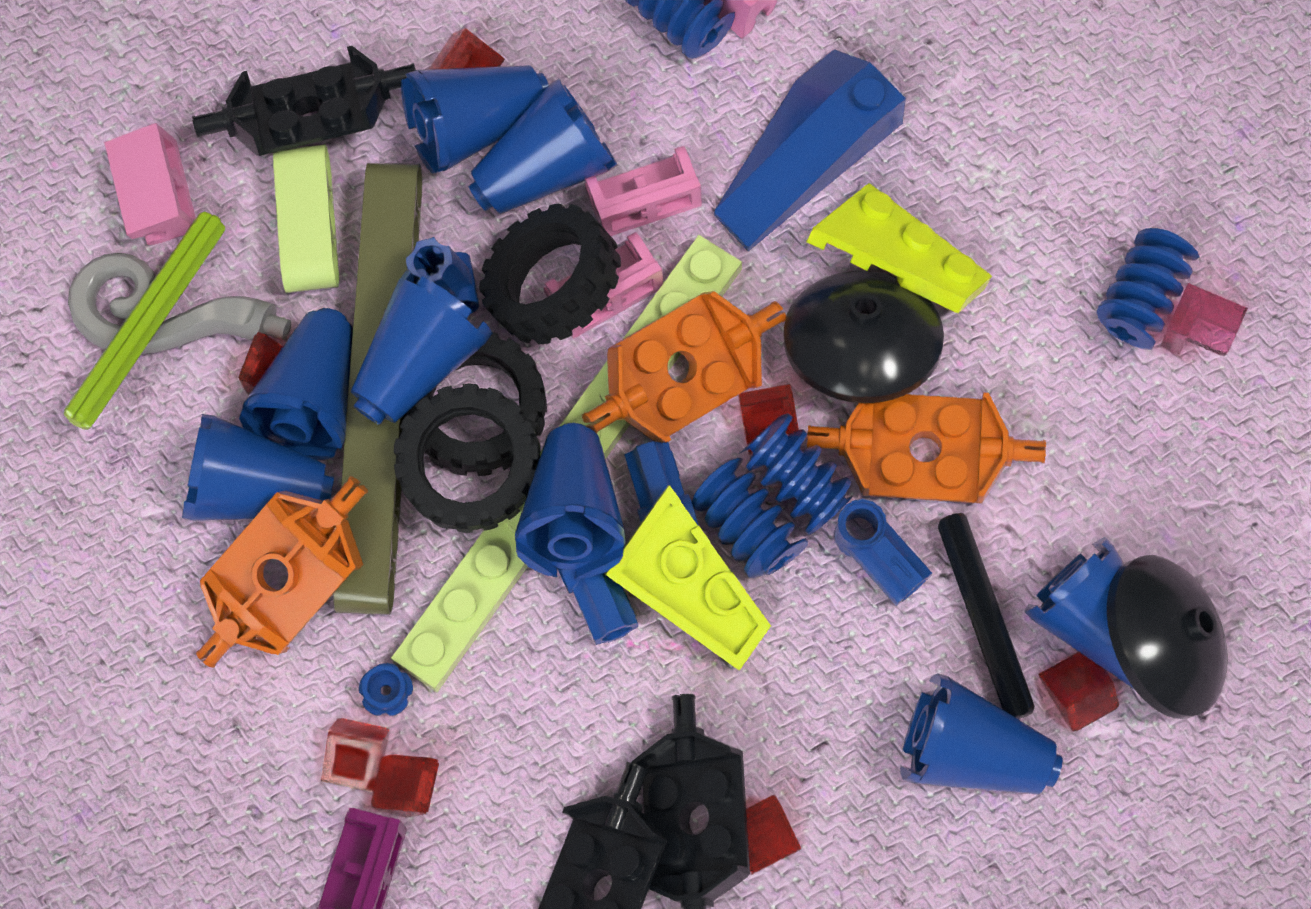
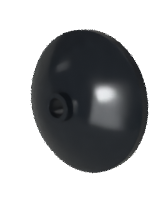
[783,271,944,403]
[1107,555,1228,719]

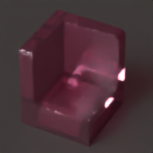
[1160,283,1248,356]

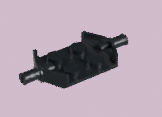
[192,46,416,156]
[631,694,750,909]
[538,762,667,909]

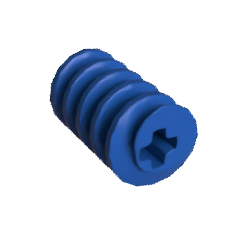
[625,0,735,59]
[1096,228,1200,350]
[739,413,853,535]
[692,458,808,578]

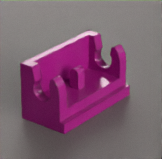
[317,808,407,909]

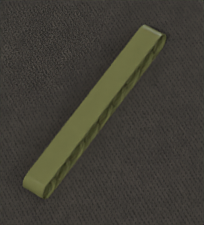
[334,163,422,615]

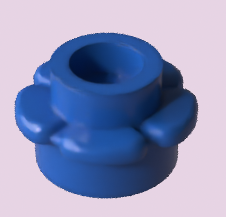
[359,663,413,716]

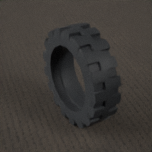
[479,204,621,344]
[405,332,547,476]
[394,384,541,533]

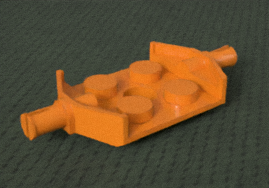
[582,291,786,443]
[807,392,1046,503]
[196,476,368,668]

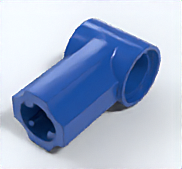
[406,237,480,314]
[624,441,699,525]
[834,499,933,606]
[558,569,638,645]

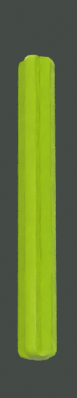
[64,211,225,430]

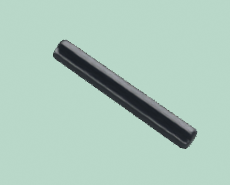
[938,513,1035,719]

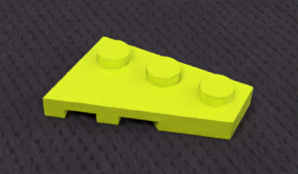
[806,183,992,313]
[605,485,771,671]

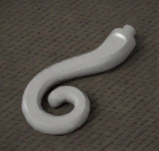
[68,253,291,355]

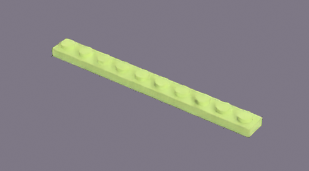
[391,235,742,693]

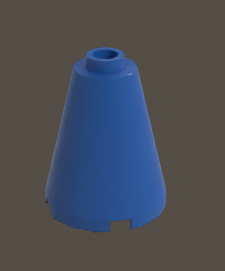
[401,65,549,174]
[468,78,618,214]
[351,270,493,425]
[239,308,353,460]
[182,414,334,521]
[515,423,626,579]
[1025,537,1135,690]
[900,673,1063,795]

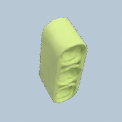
[273,144,339,293]

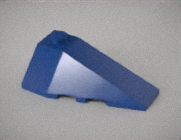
[714,49,906,251]

